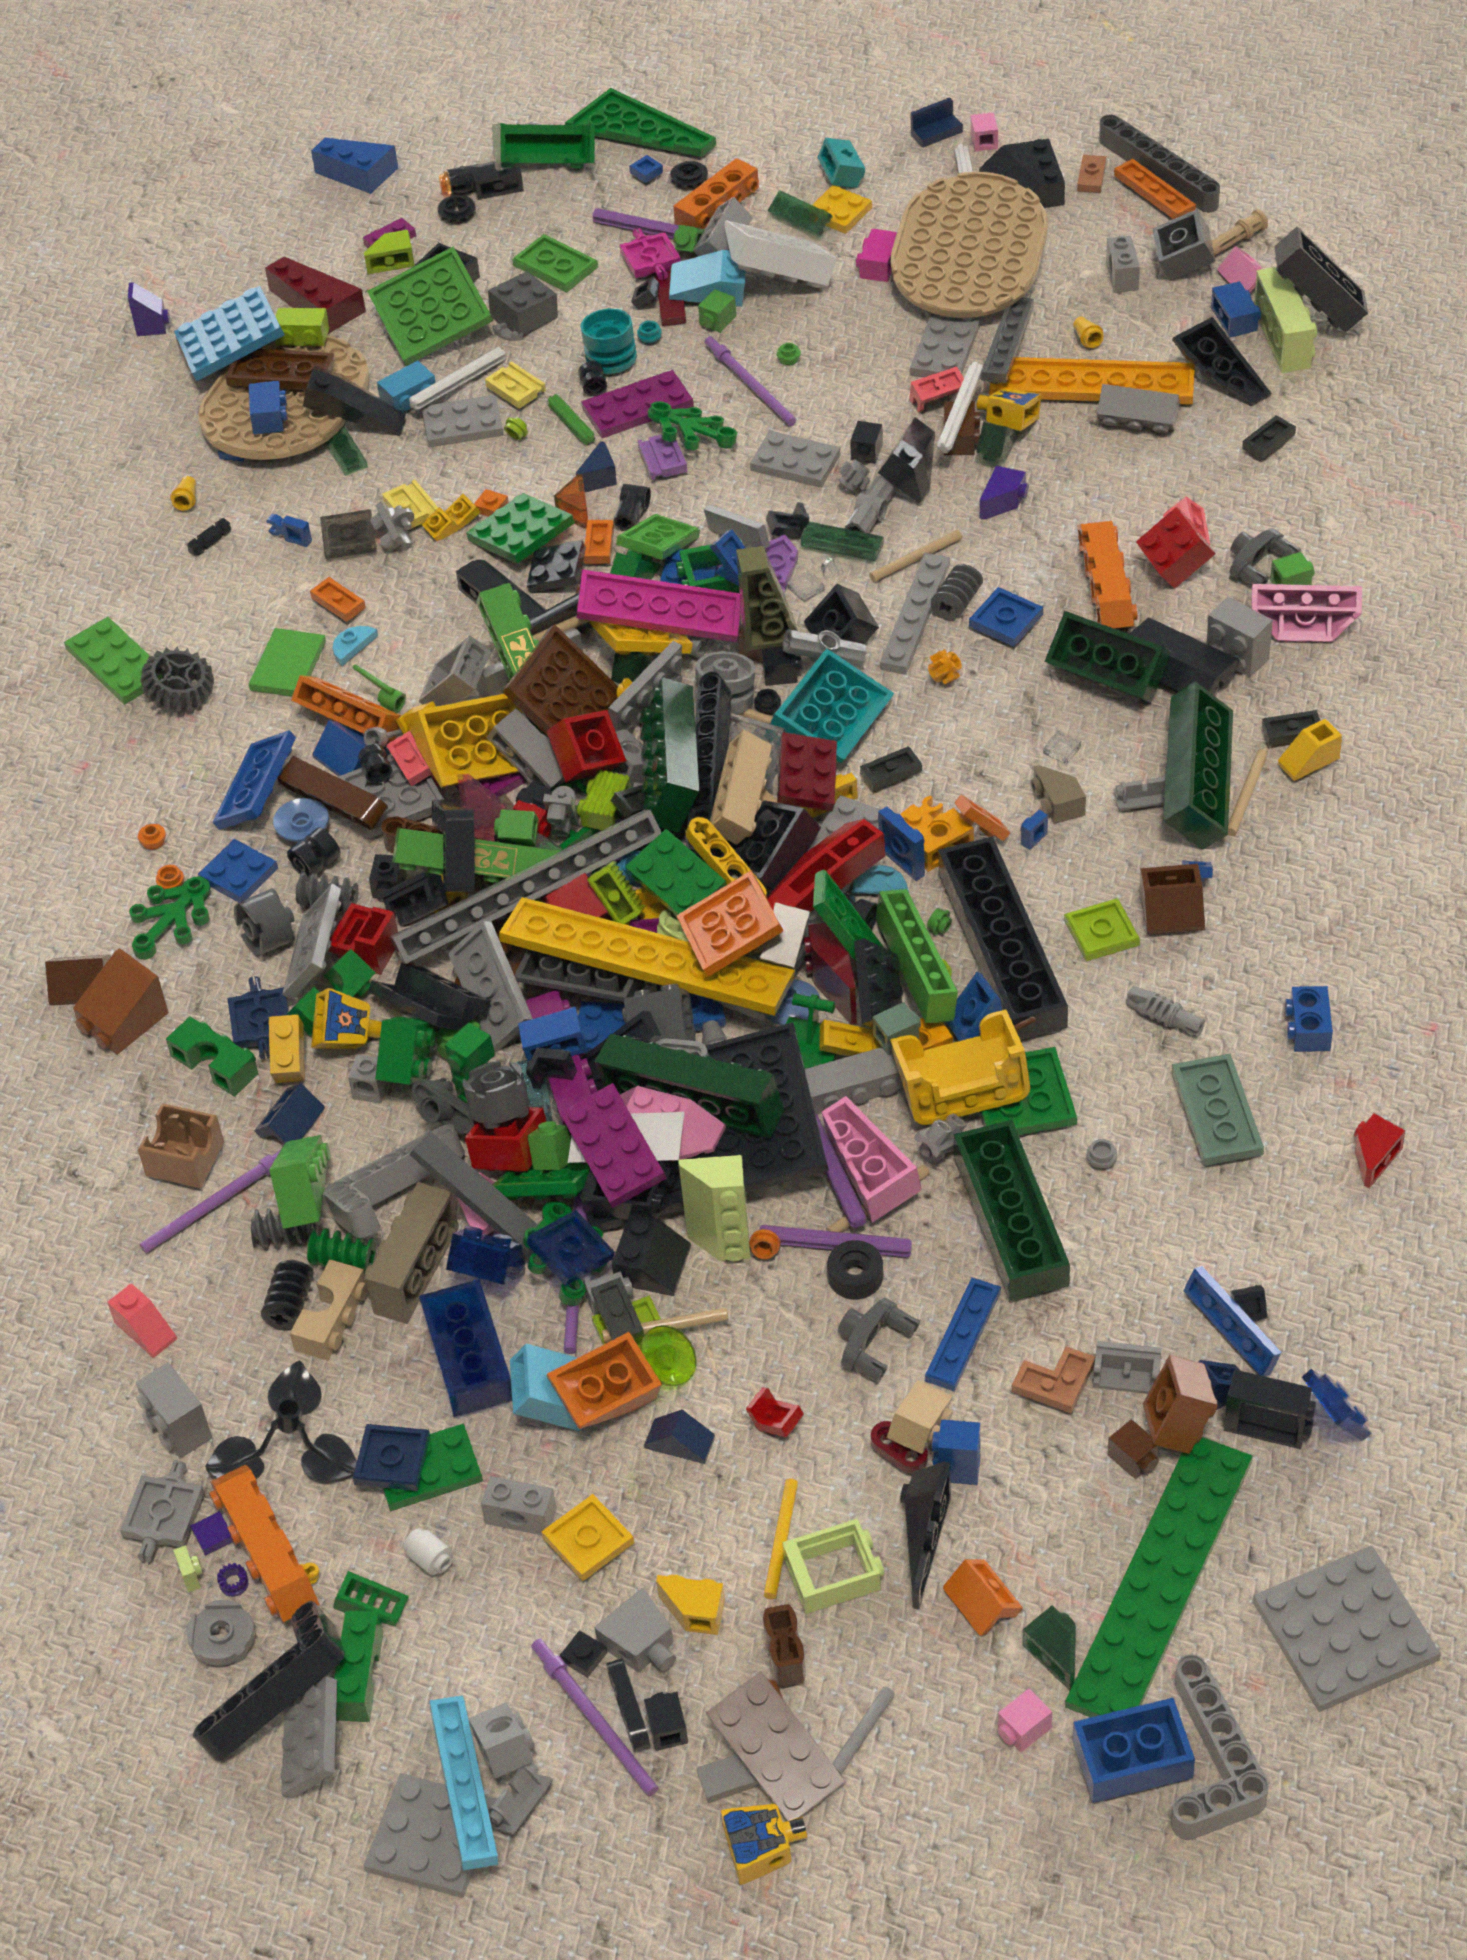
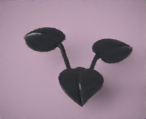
[205,1360,356,1483]

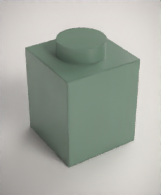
[872,1002,921,1055]

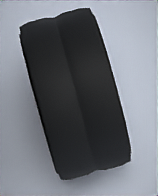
[827,1240,884,1300]

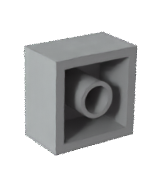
[1206,597,1273,677]
[135,1362,212,1459]

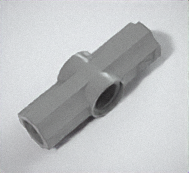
[845,475,897,541]
[782,629,867,667]

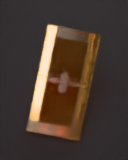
[554,474,588,529]

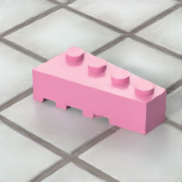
[822,1096,922,1223]

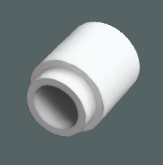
[403,1528,452,1575]

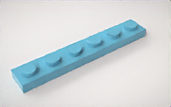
[430,1695,498,1870]

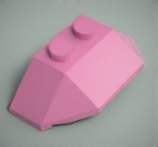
[1251,584,1362,642]
[620,1086,726,1162]

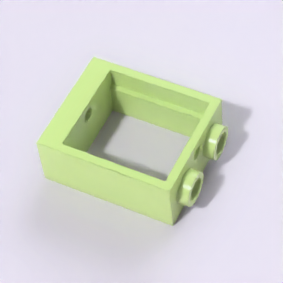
[782,1518,885,1614]

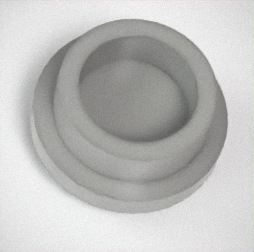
[1087,1139,1117,1168]

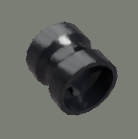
[578,361,607,396]
[358,744,392,783]

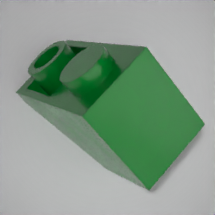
[610,549,661,580]

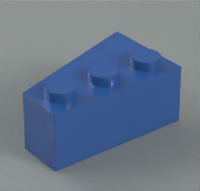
[311,137,398,194]

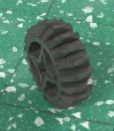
[140,646,214,714]

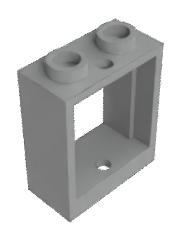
[418,636,491,707]

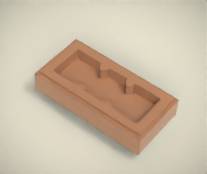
[1077,155,1107,193]

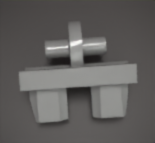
[370,501,414,551]
[543,786,579,836]
[914,1114,966,1163]

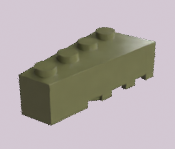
[736,546,798,651]

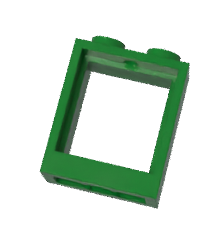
[676,539,742,593]

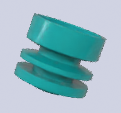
[580,308,637,374]

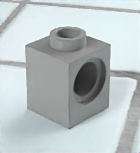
[348,1055,389,1104]

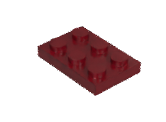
[777,732,837,811]

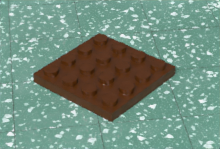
[502,624,618,736]

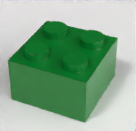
[375,1016,436,1085]

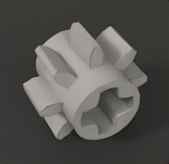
[839,459,870,492]

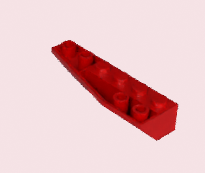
[756,819,885,949]

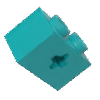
[817,137,865,188]

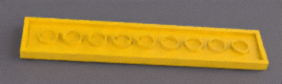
[499,897,795,1016]

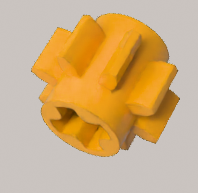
[928,649,962,684]

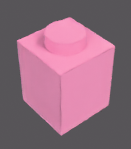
[970,112,998,152]
[998,1688,1052,1752]

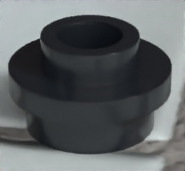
[754,689,781,714]

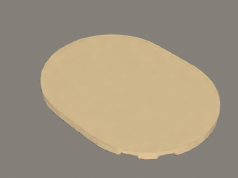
[891,172,1048,318]
[199,335,369,460]

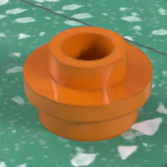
[138,824,166,850]
[156,865,184,889]
[749,1229,781,1259]

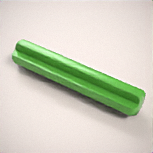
[548,394,595,445]

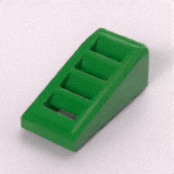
[333,1571,409,1626]

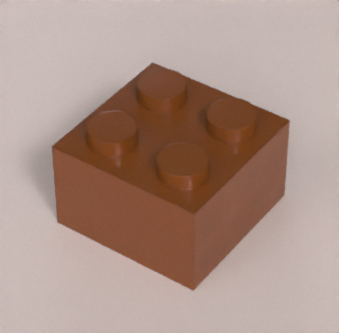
[1143,1354,1217,1454]

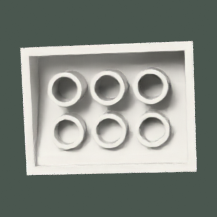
[724,220,836,288]

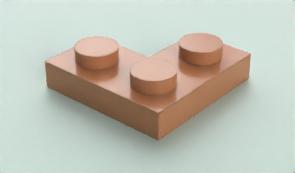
[1012,1346,1095,1413]

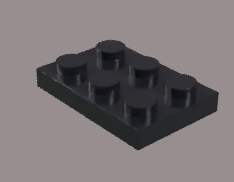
[854,938,903,1028]

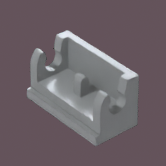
[1093,1341,1162,1394]

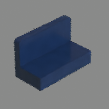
[910,97,963,148]
[254,1083,325,1144]

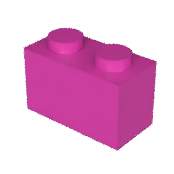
[856,228,897,282]

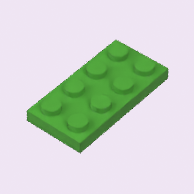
[64,616,163,705]

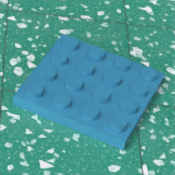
[174,286,285,381]

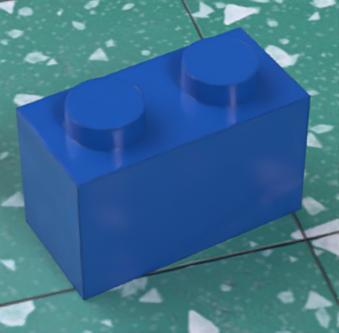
[1211,281,1261,338]
[249,381,288,435]
[518,1007,588,1061]
[932,1419,981,1485]

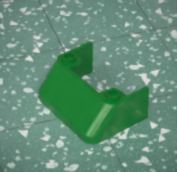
[492,123,595,168]

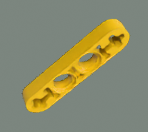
[686,817,767,896]

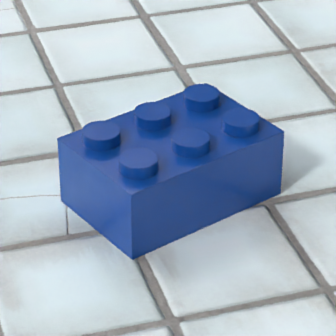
[1073,1697,1195,1803]

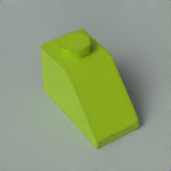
[364,230,415,275]

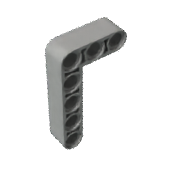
[323,1124,465,1238]
[1171,1654,1269,1840]

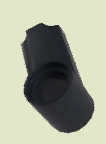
[614,483,651,531]

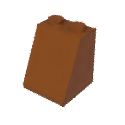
[73,948,169,1055]

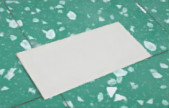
[568,1112,684,1163]

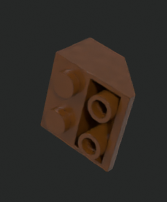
[1139,864,1205,935]

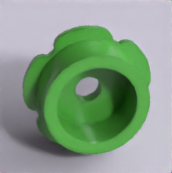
[776,342,801,366]
[927,908,952,936]

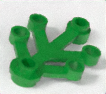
[647,401,737,450]
[129,876,210,960]
[523,1201,608,1306]

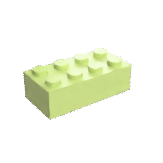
[1254,267,1317,373]

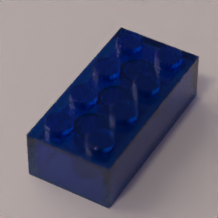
[419,1279,512,1417]

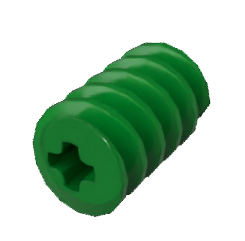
[307,1228,376,1274]

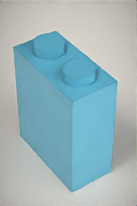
[510,1343,583,1431]

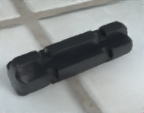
[187,518,232,556]

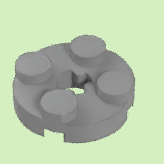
[187,1600,255,1666]

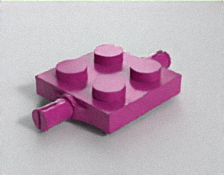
[620,228,681,280]

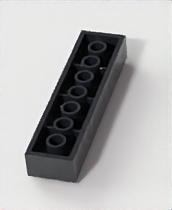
[938,836,1068,1040]

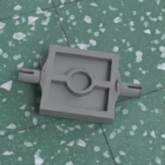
[120,1460,204,1562]

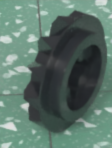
[670,161,708,189]
[437,195,476,223]

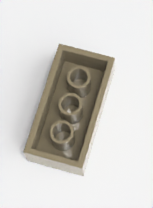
[364,1182,459,1324]

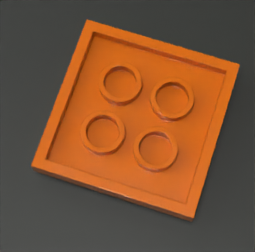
[677,871,784,977]

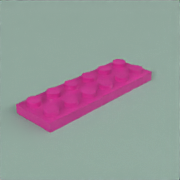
[576,569,741,643]

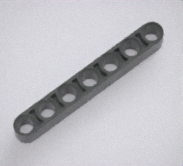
[1099,114,1220,213]

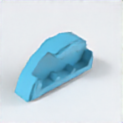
[332,626,378,666]
[852,865,909,894]

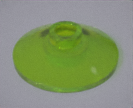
[640,1325,697,1386]

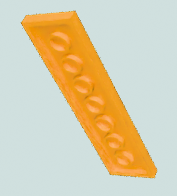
[989,357,1195,404]

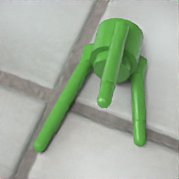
[353,664,406,713]

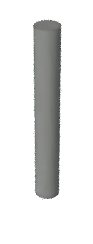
[832,1686,895,1774]

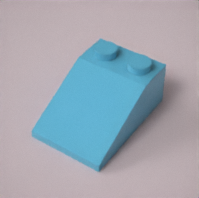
[669,250,746,307]

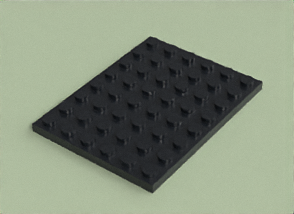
[582,1022,829,1231]

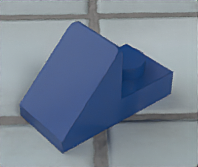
[710,529,746,586]

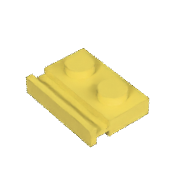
[485,361,546,409]
[382,479,438,530]

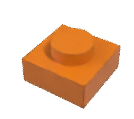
[474,489,509,517]

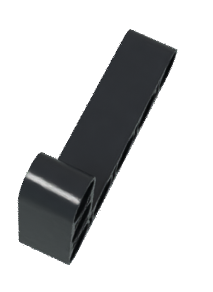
[432,799,475,892]
[193,1601,345,1761]

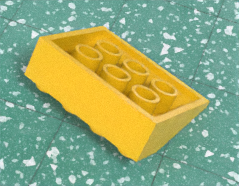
[409,694,523,788]

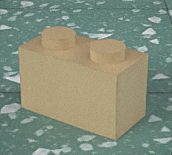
[887,1380,953,1454]

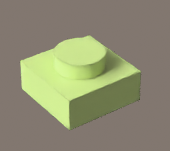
[173,1545,203,1593]

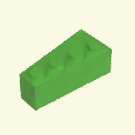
[269,1135,331,1229]

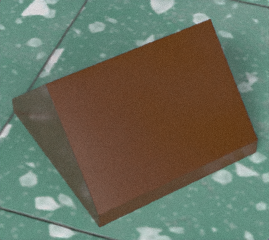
[45,954,111,1006]

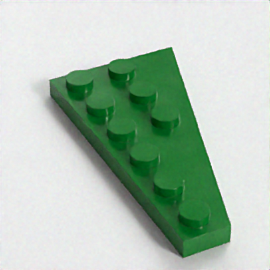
[565,88,717,157]

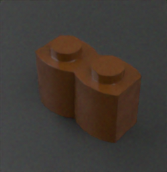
[763,1604,806,1687]

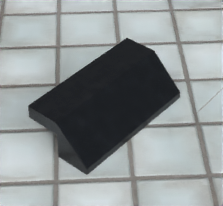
[1129,617,1240,694]
[368,963,491,1030]

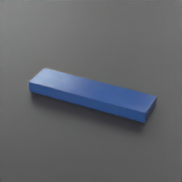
[1183,1266,1282,1376]
[925,1277,1001,1392]

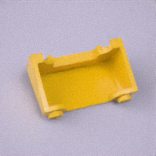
[890,1010,1030,1125]

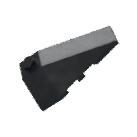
[878,417,935,503]

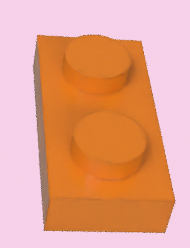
[584,520,614,564]
[310,577,366,622]
[954,794,1010,841]

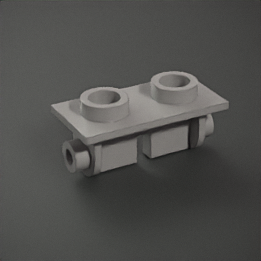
[1113,775,1166,811]
[489,1763,553,1835]

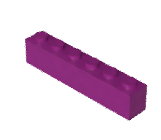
[525,989,597,1136]

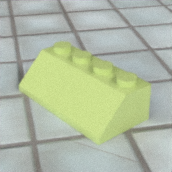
[679,1155,750,1261]

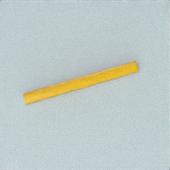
[763,1478,798,1599]

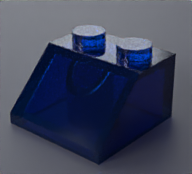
[446,1226,526,1285]

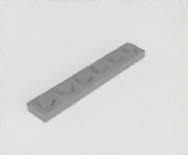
[880,553,950,675]

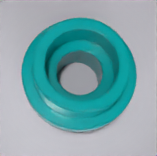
[637,321,662,343]

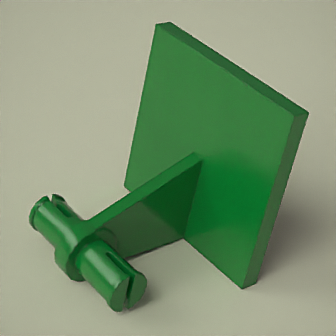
[786,993,837,1069]

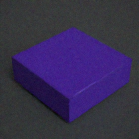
[190,1511,233,1556]

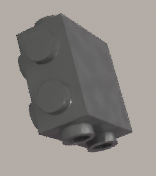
[622,984,696,1042]

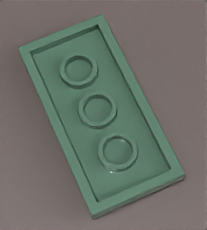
[1172,1053,1264,1166]

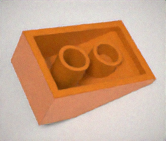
[546,1332,662,1429]

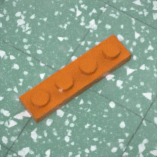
[1114,159,1196,219]

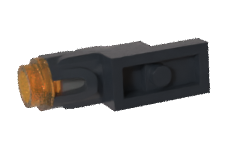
[438,162,524,200]

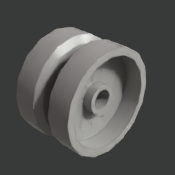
[694,651,755,715]

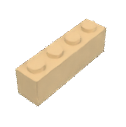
[710,730,772,845]

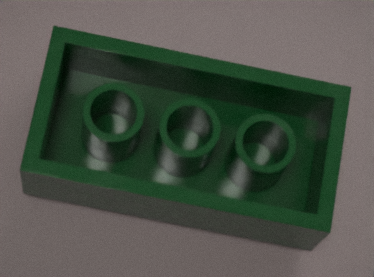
[1044,611,1171,703]

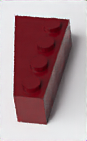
[265,257,366,334]

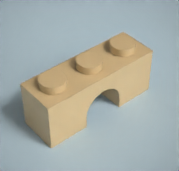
[290,1260,368,1361]

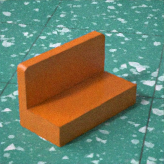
[943,1559,1023,1635]

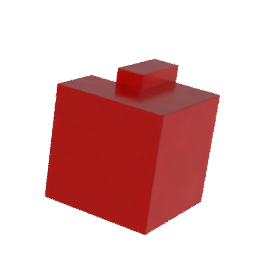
[541,873,613,921]
[328,903,398,975]

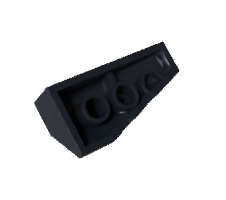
[1172,317,1272,406]
[302,366,406,436]
[900,1462,951,1610]

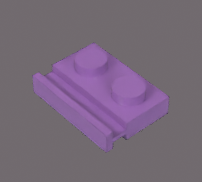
[638,434,687,480]

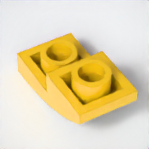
[422,493,481,541]

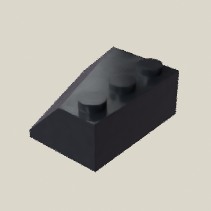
[979,138,1065,208]
[721,800,821,895]

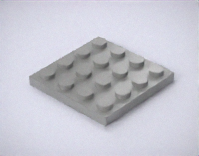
[1253,1545,1441,1712]

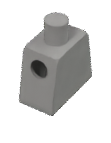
[594,1588,676,1671]

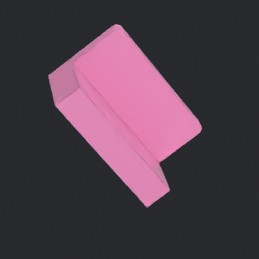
[1217,246,1263,293]

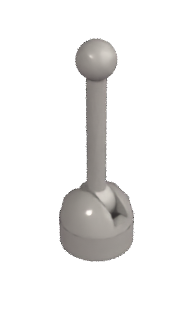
[364,727,403,747]

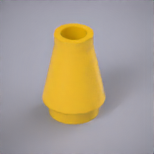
[1073,316,1104,348]
[170,476,196,511]

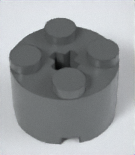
[234,888,295,955]
[463,1061,530,1129]

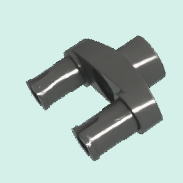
[1229,528,1301,586]
[412,1078,477,1134]
[837,1298,920,1383]

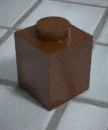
[1107,1419,1159,1480]

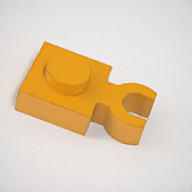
[900,796,943,829]

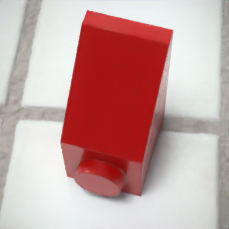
[1354,1113,1406,1189]

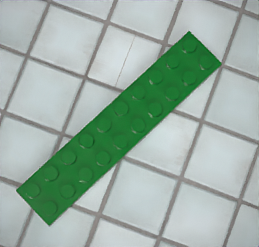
[1065,1437,1253,1718]

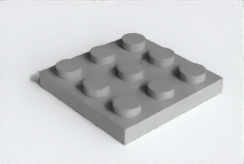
[338,756,444,839]
[363,1773,497,1898]

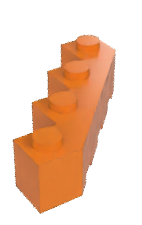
[1077,521,1138,628]
[209,1465,320,1622]

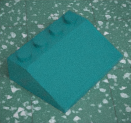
[765,648,894,763]

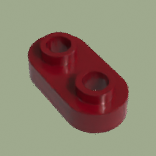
[871,1421,928,1474]

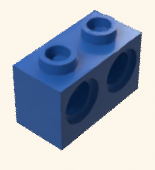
[1285,986,1333,1052]

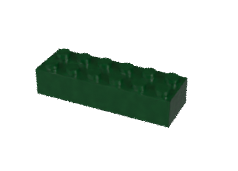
[640,677,699,832]
[1163,682,1233,850]
[595,1034,784,1139]
[954,1120,1070,1301]

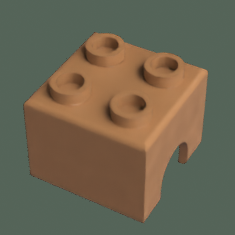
[138,1103,224,1188]

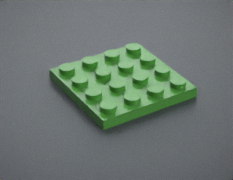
[367,246,494,366]

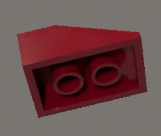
[803,923,857,1025]

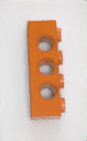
[673,158,759,230]
[291,675,402,741]

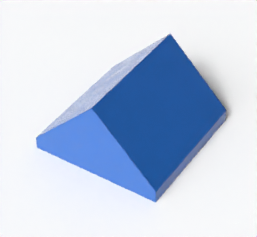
[312,721,390,776]
[945,972,1002,1041]

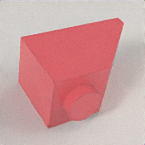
[107,1283,177,1358]

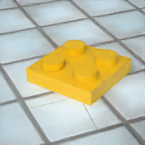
[806,185,872,234]
[541,1494,634,1581]

